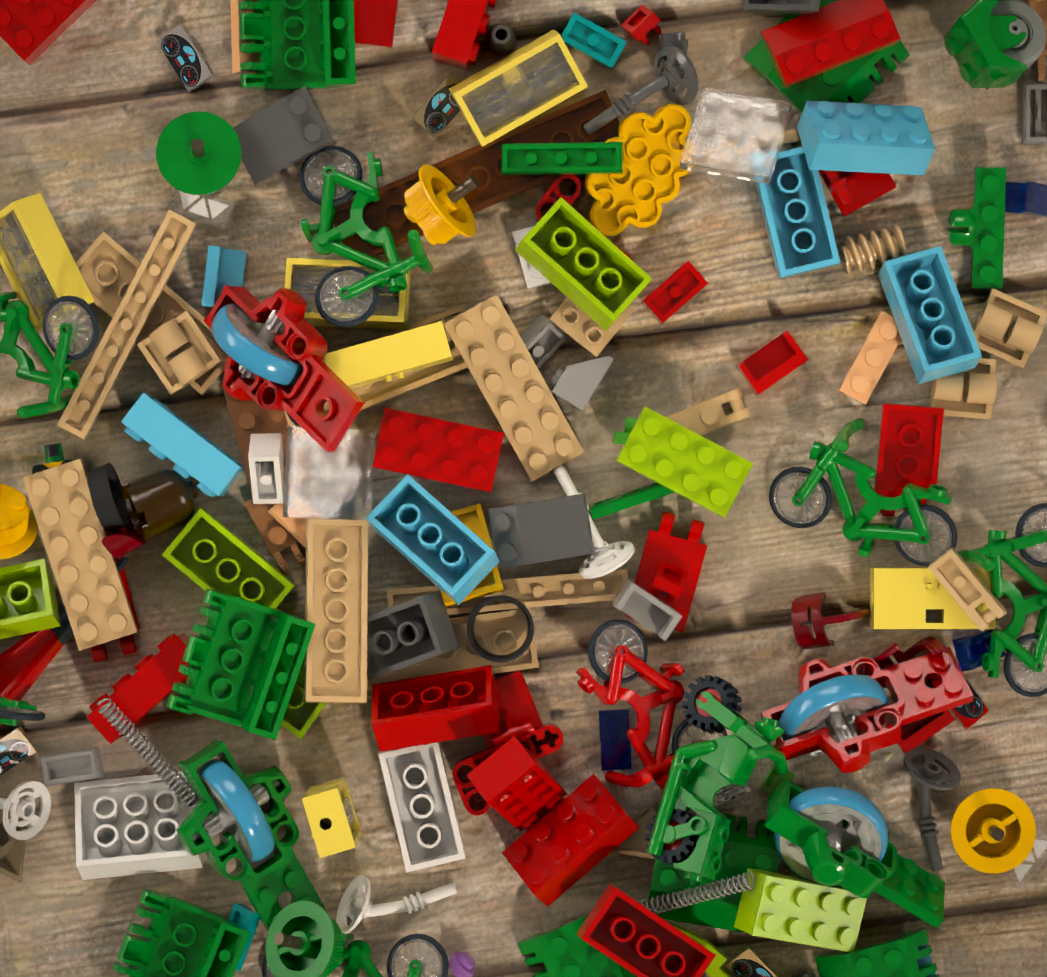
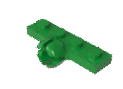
[948,167,1006,289]

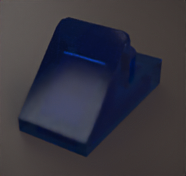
[1005,181,1047,217]
[953,627,1005,672]
[598,709,631,771]

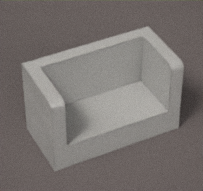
[611,578,682,641]

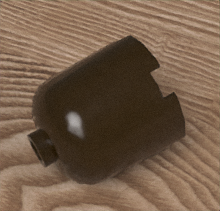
[120,469,198,541]

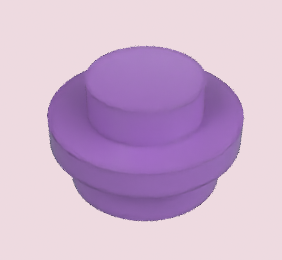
[448,951,476,977]

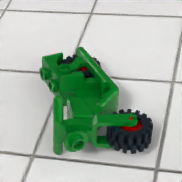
[645,675,788,883]

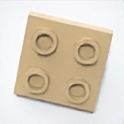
[973,289,1047,368]
[549,297,634,357]
[137,311,222,395]
[930,358,997,420]

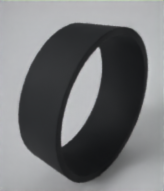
[88,463,129,530]
[467,595,534,662]

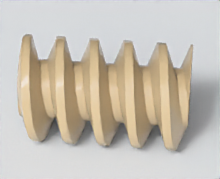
[840,225,906,275]

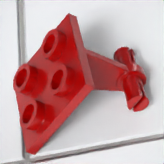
[818,170,897,217]
[482,670,543,748]

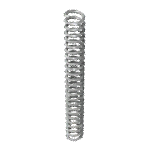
[97,698,200,810]
[637,871,755,914]

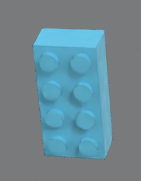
[797,100,935,175]
[750,147,840,279]
[878,246,982,384]
[121,393,244,497]
[366,474,500,605]

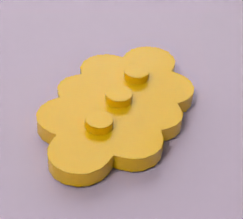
[585,103,696,236]

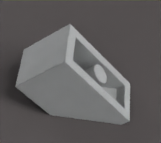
[550,356,614,411]

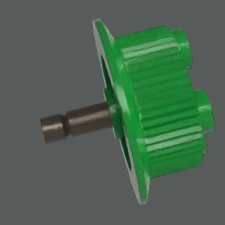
[265,901,344,977]

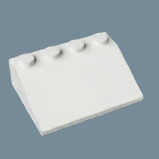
[74,772,203,880]

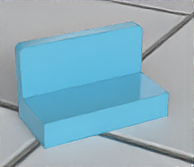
[202,245,247,308]

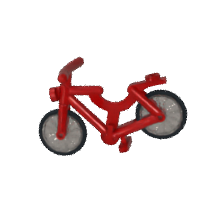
[576,619,728,789]

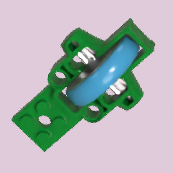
[176,739,326,932]
[764,779,945,928]

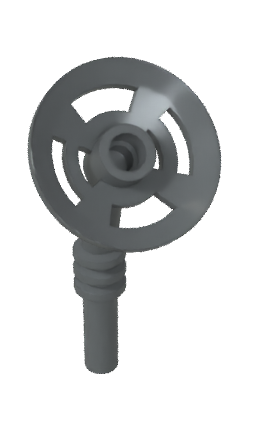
[583,46,698,135]
[903,747,961,871]

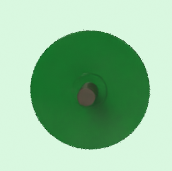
[156,111,242,195]

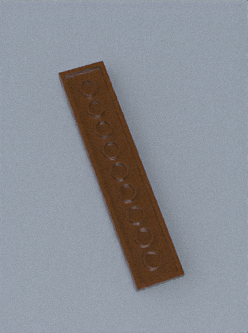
[334,90,620,257]

